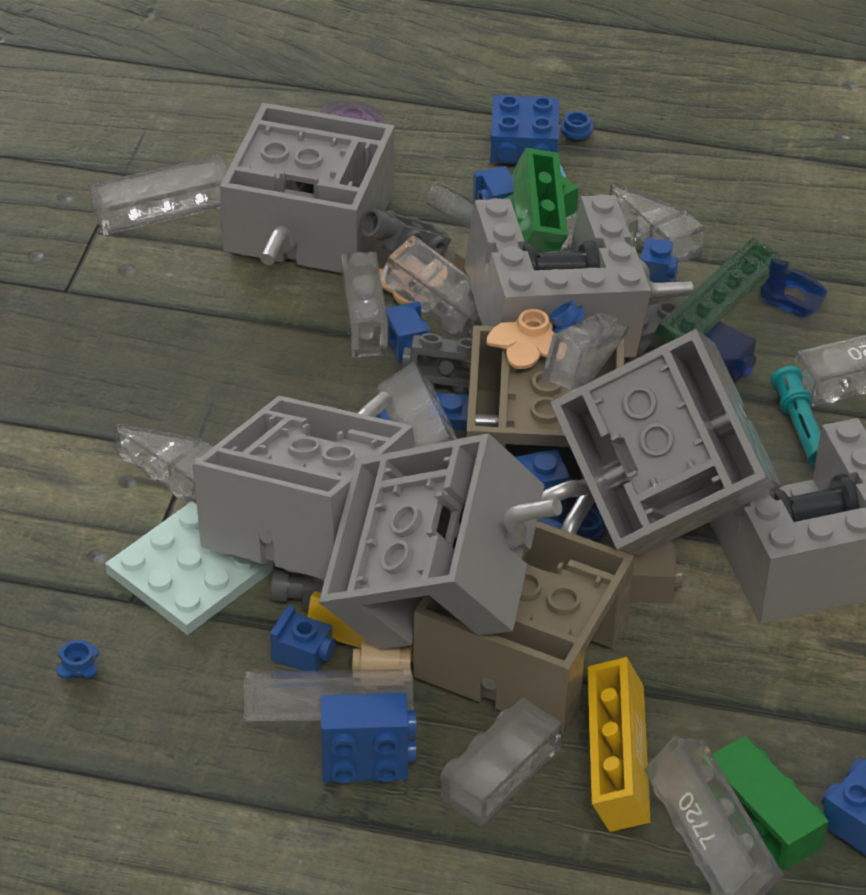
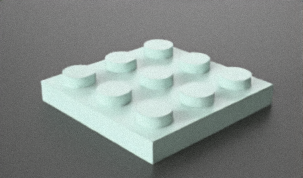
[105,501,274,635]

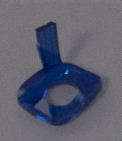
[760,257,827,318]

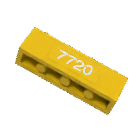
[588,657,651,832]

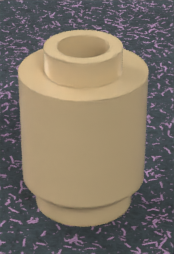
[352,641,411,683]

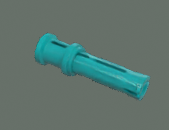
[770,365,821,466]

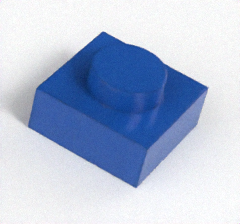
[431,393,469,431]

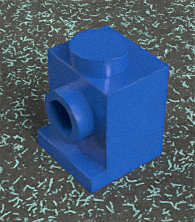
[473,166,514,202]
[640,238,678,298]
[385,301,430,363]
[270,605,336,675]

